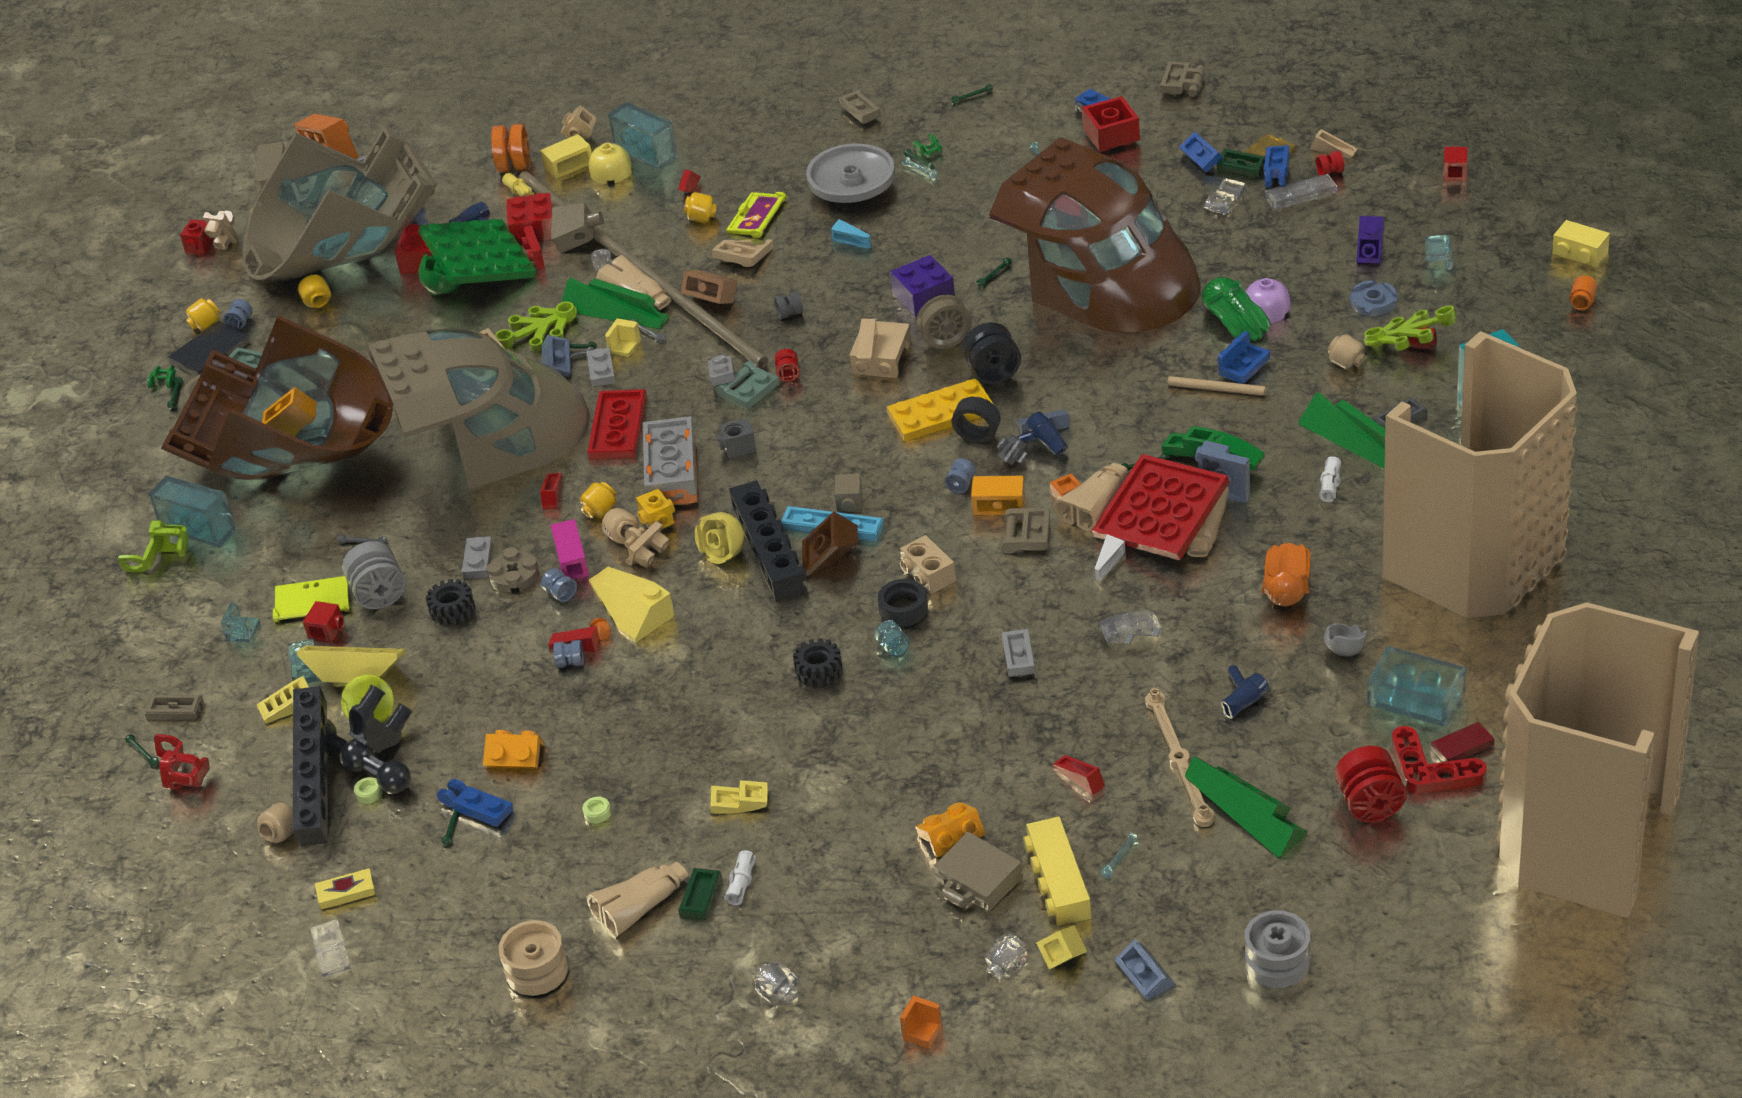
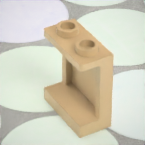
[849,321,912,378]

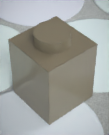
[835,473,863,513]

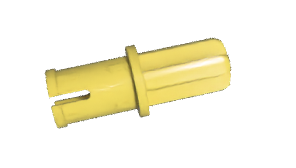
[502,173,534,197]

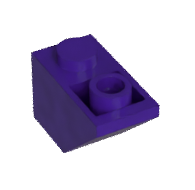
[1356,216,1385,264]

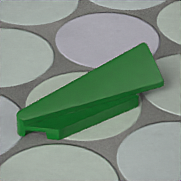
[561,278,669,329]
[1299,392,1385,469]
[1185,756,1308,857]

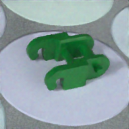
[912,134,943,158]
[147,365,176,389]

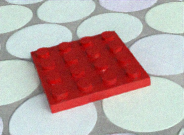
[1092,454,1230,560]

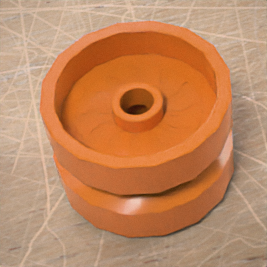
[491,123,530,174]

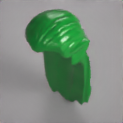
[1202,277,1271,341]

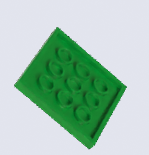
[418,219,536,285]

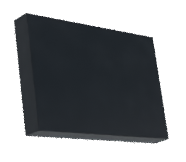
[168,321,251,377]

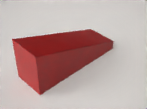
[540,473,563,510]
[548,626,599,652]
[1053,755,1105,795]

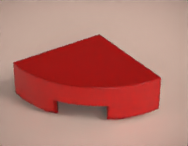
[678,169,701,192]

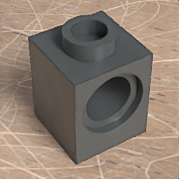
[717,418,756,458]

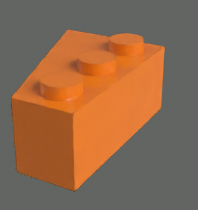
[294,113,359,159]

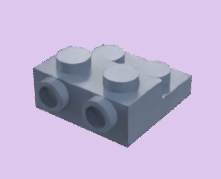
[1195,440,1250,503]

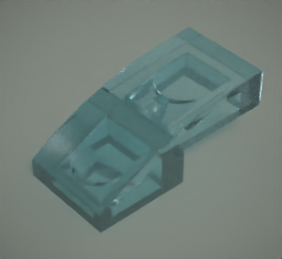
[288,638,320,683]

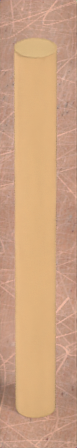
[1168,376,1266,396]

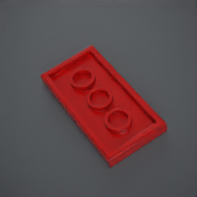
[587,389,647,460]

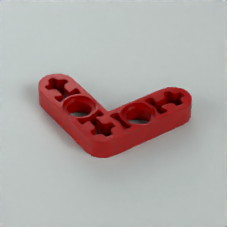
[1392,726,1487,794]

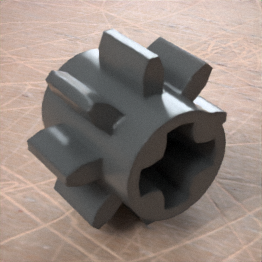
[997,434,1027,465]

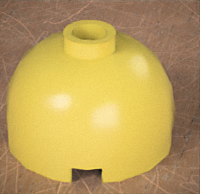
[588,143,632,184]
[695,512,745,564]

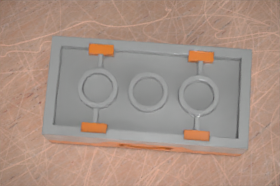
[643,416,698,505]

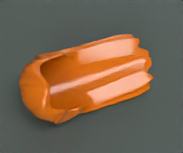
[1261,543,1311,607]

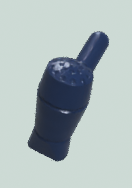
[449,201,490,223]
[1016,411,1068,455]
[1221,665,1269,719]

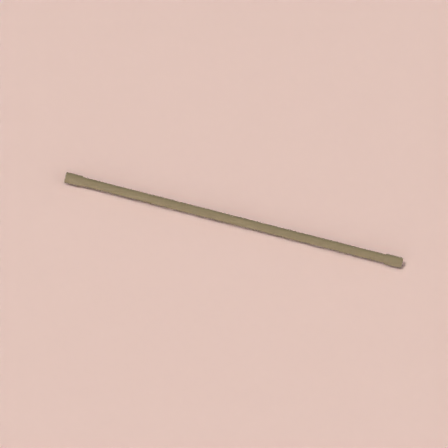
[518,171,769,369]

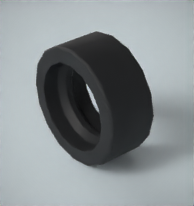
[951,396,1001,444]
[877,579,928,627]

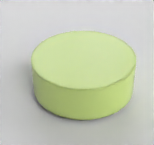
[354,777,383,804]
[582,797,611,824]

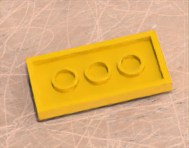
[887,379,993,442]

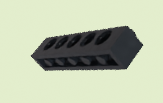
[729,480,807,601]
[293,686,328,846]

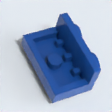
[1217,331,1270,384]

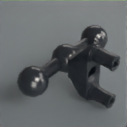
[327,684,413,795]

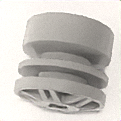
[342,541,406,609]

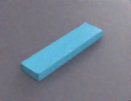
[781,506,884,542]

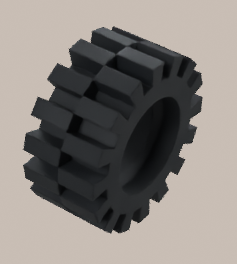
[426,579,475,625]
[793,638,843,687]

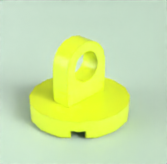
[341,674,394,723]

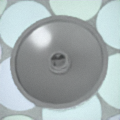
[806,144,895,203]

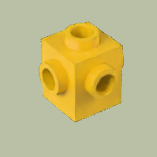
[636,489,675,529]

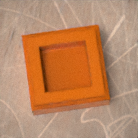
[1050,473,1081,498]

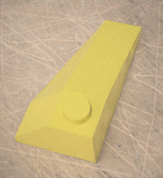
[589,567,675,643]

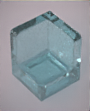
[1425,235,1452,270]
[220,603,260,643]

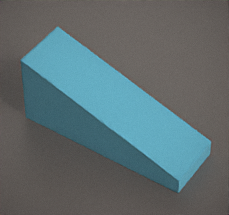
[831,219,872,249]

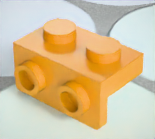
[483,730,544,769]
[915,802,985,857]

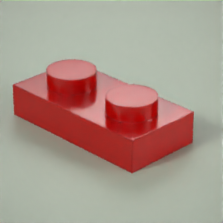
[521,225,545,270]

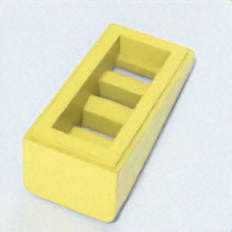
[256,676,309,724]

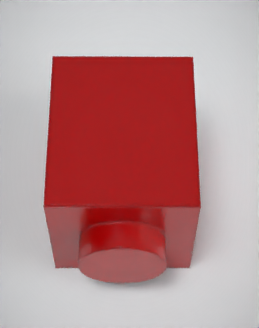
[1443,147,1468,181]

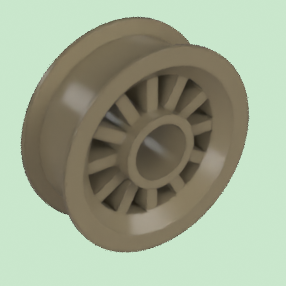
[917,295,972,349]

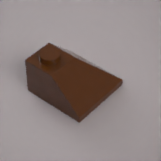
[802,511,859,577]

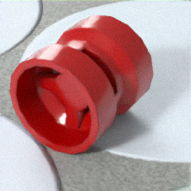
[1315,150,1345,177]
[774,349,800,382]

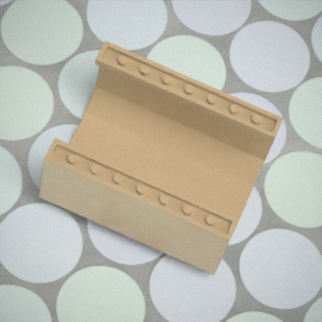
[1382,331,1578,618]
[1496,602,1699,918]

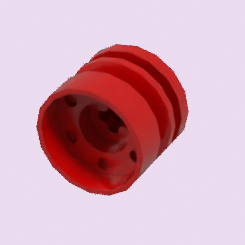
[1335,745,1407,822]

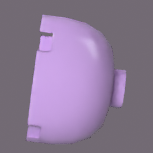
[1245,278,1291,323]

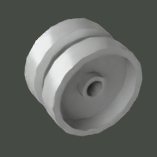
[1245,910,1310,988]

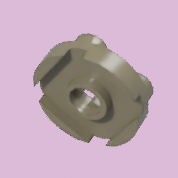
[486,547,539,592]

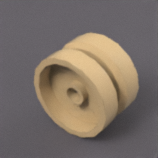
[498,920,568,996]

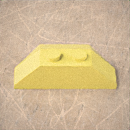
[297,645,406,687]

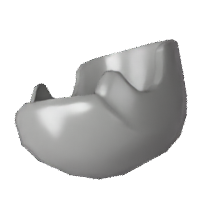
[1324,623,1367,657]

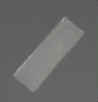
[1264,174,1337,209]

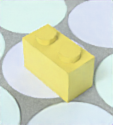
[540,134,592,179]
[1552,220,1610,267]

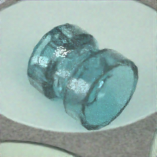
[874,620,910,657]

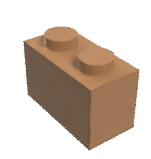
[681,270,738,304]

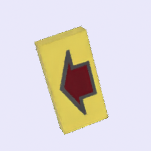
[315,868,376,910]

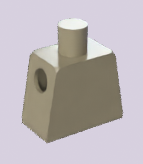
[551,203,604,253]

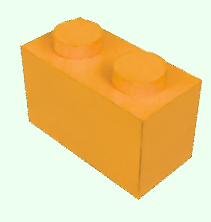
[262,387,317,437]
[971,476,1025,515]

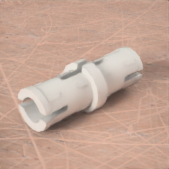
[1319,457,1341,502]
[725,850,756,905]

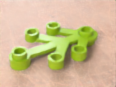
[495,302,577,352]
[1363,306,1457,350]

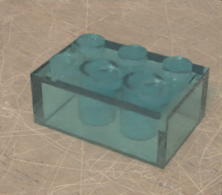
[608,102,678,170]
[148,475,237,548]
[1367,646,1466,727]

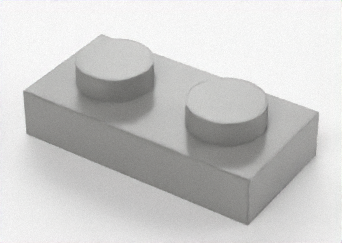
[586,347,615,387]
[708,355,735,387]
[462,536,493,580]
[1001,629,1035,677]

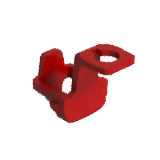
[154,734,210,790]

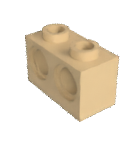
[900,535,956,594]

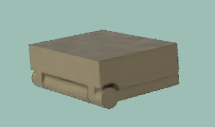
[933,832,1023,912]

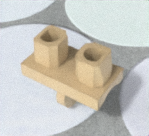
[203,211,239,250]
[624,521,669,568]

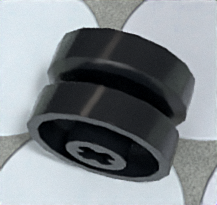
[961,322,1021,385]

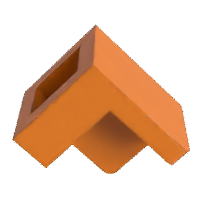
[900,995,943,1049]

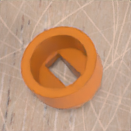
[589,617,611,640]

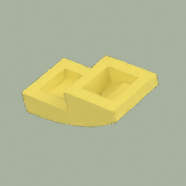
[710,780,768,814]

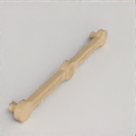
[1145,688,1215,827]

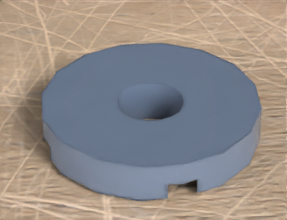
[1350,280,1397,316]

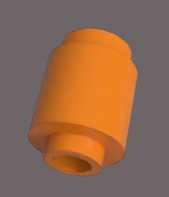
[1569,276,1598,310]

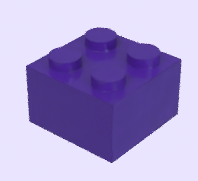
[890,255,955,317]

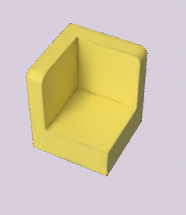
[605,319,641,357]
[1036,925,1087,969]

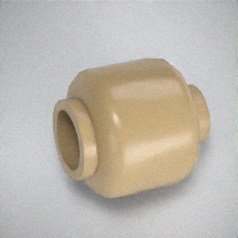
[1327,334,1366,371]
[602,508,639,544]
[257,802,294,843]

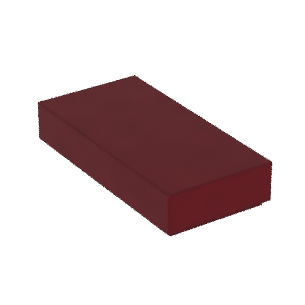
[1431,721,1495,762]

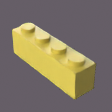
[1023,816,1091,926]

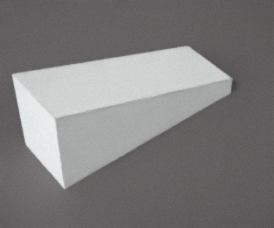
[1095,535,1125,582]

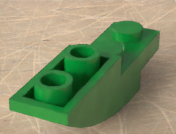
[1161,426,1265,471]

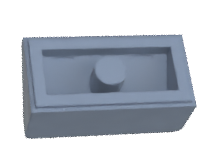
[542,334,571,377]
[1016,410,1070,435]
[1114,939,1176,1000]

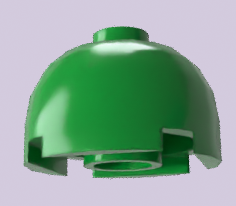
[418,254,460,296]

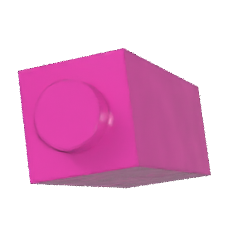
[551,519,589,580]

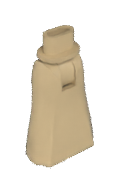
[596,255,671,310]
[1054,463,1128,532]
[1187,487,1229,557]
[587,862,688,938]

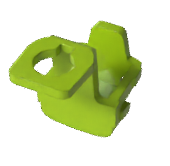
[118,520,189,573]

